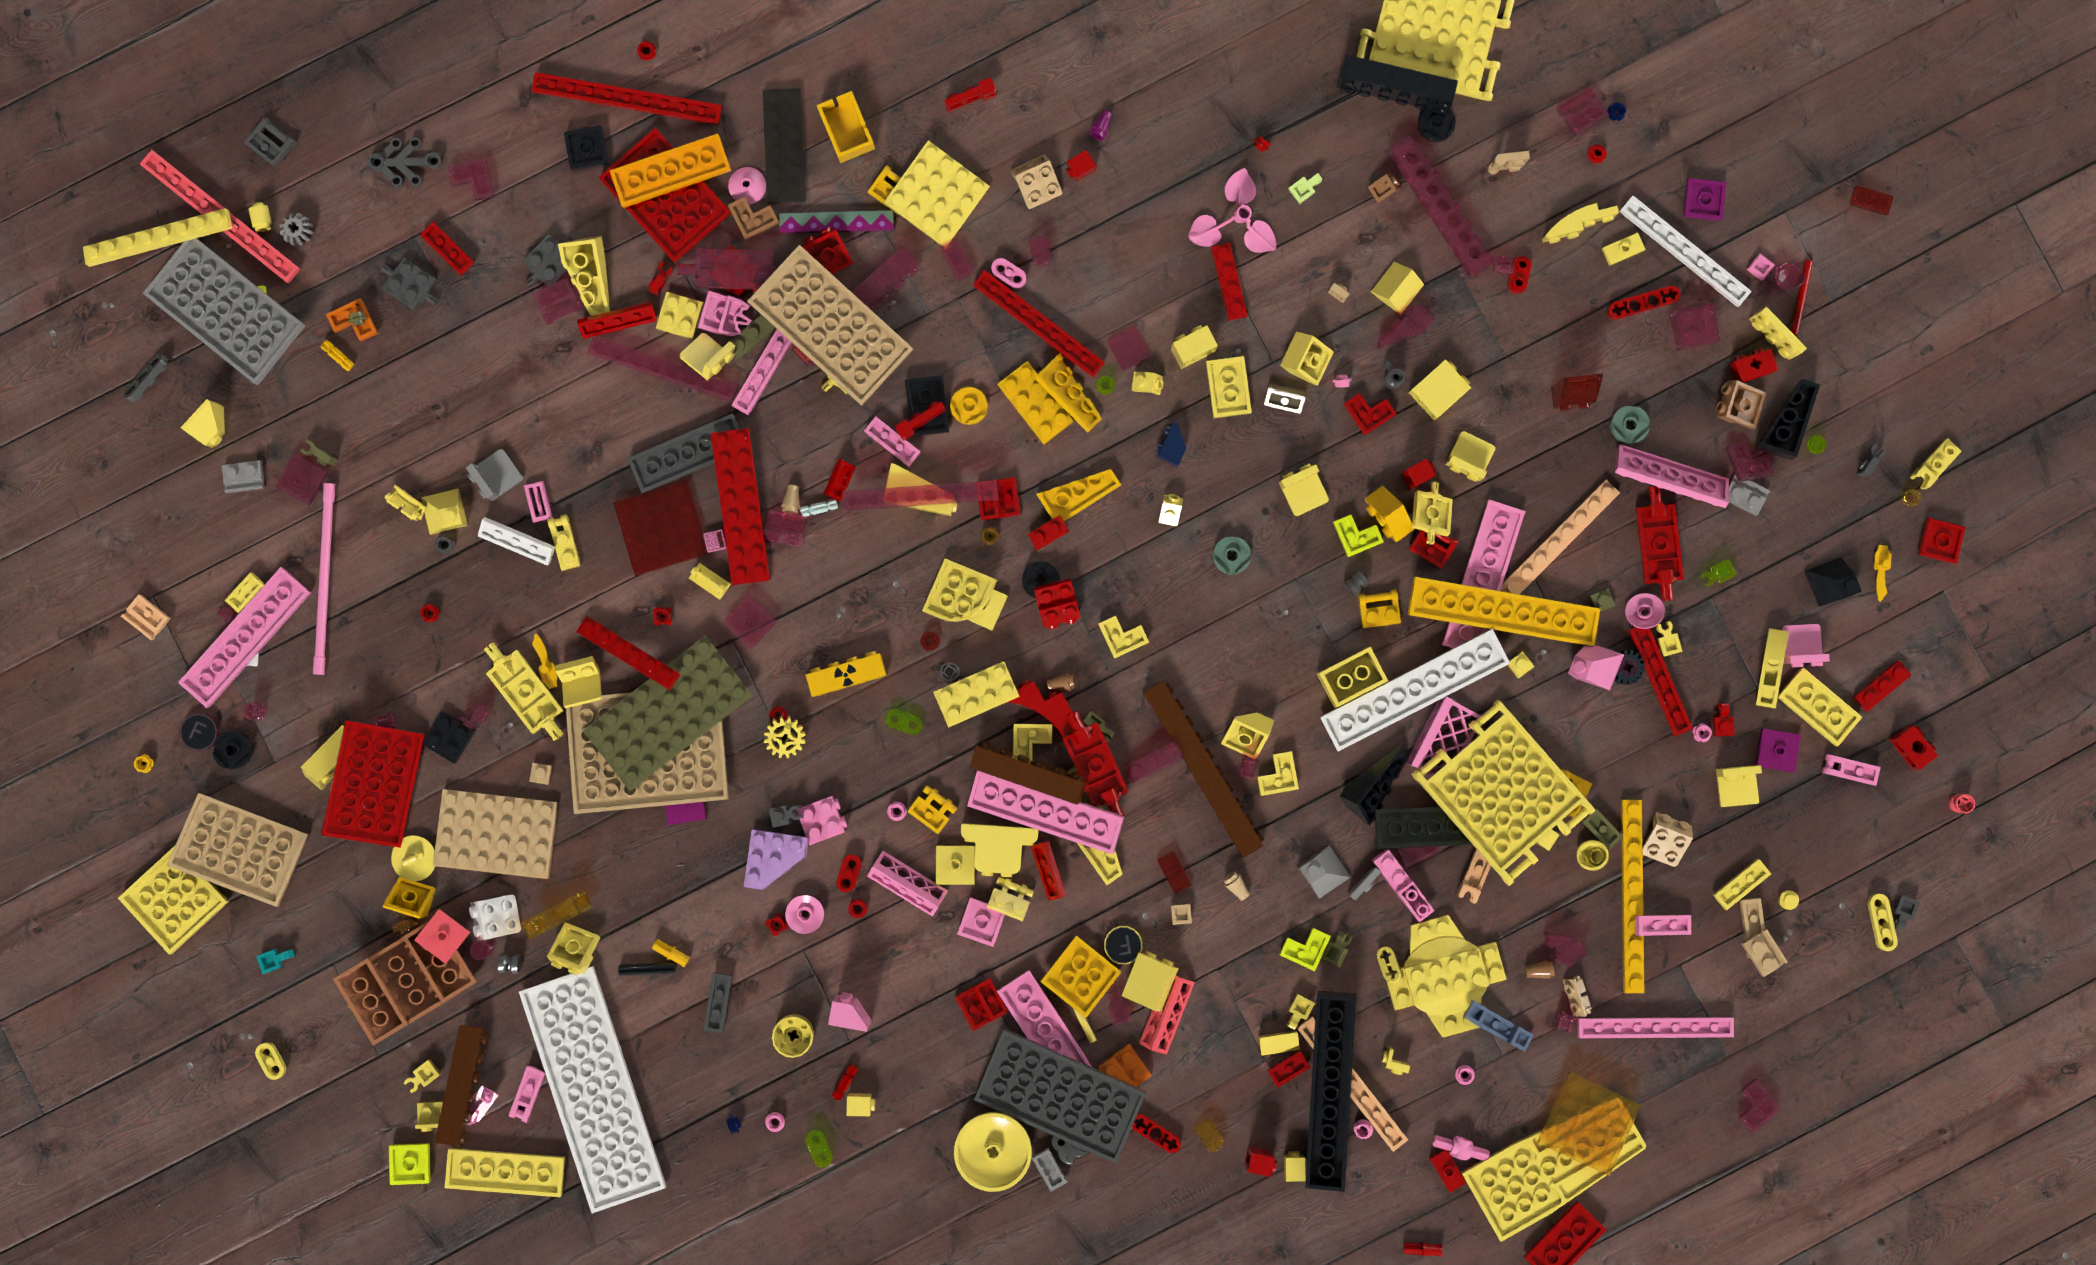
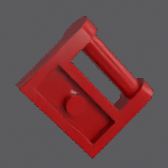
[1408,530,1459,570]

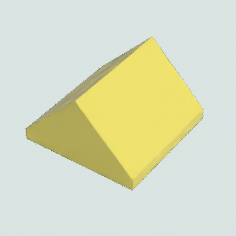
[1371,262,1424,315]

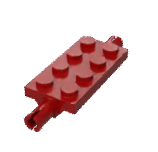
[1635,486,1684,601]
[1062,710,1129,816]

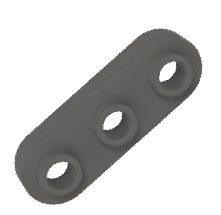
[124,353,169,402]

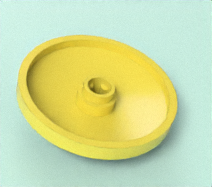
[954,1112,1032,1192]

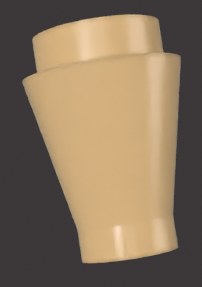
[781,485,800,514]
[1223,871,1250,901]

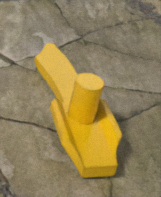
[1874,545,1892,602]
[532,634,558,689]

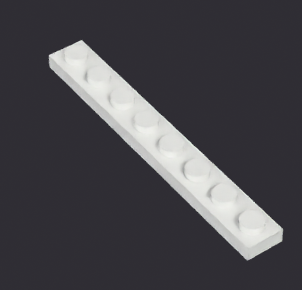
[1619,196,1752,307]

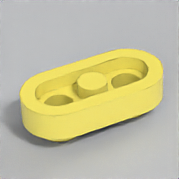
[255,1042,286,1080]

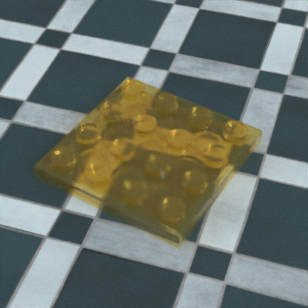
[1537,1071,1641,1176]

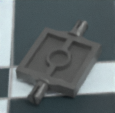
[522,234,574,289]
[380,258,439,311]

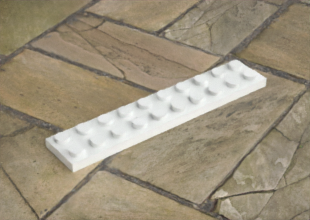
[1320,629,1510,751]

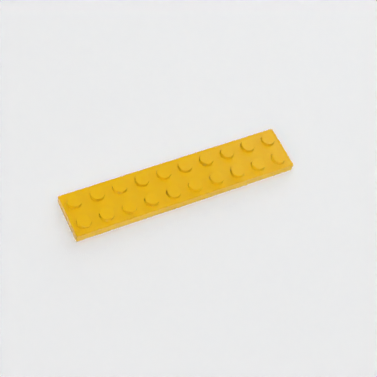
[1408,577,1600,646]

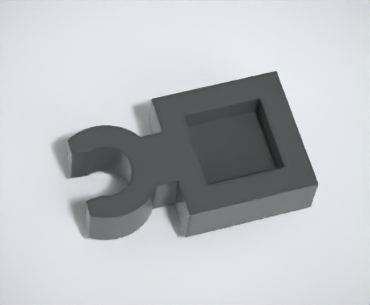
[769,804,804,828]

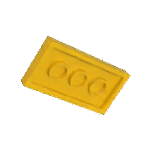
[997,361,1074,445]

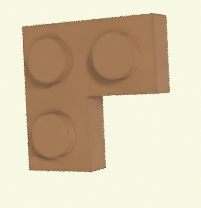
[728,197,779,240]

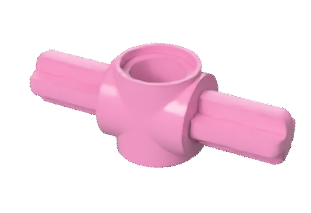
[1432,1135,1490,1161]

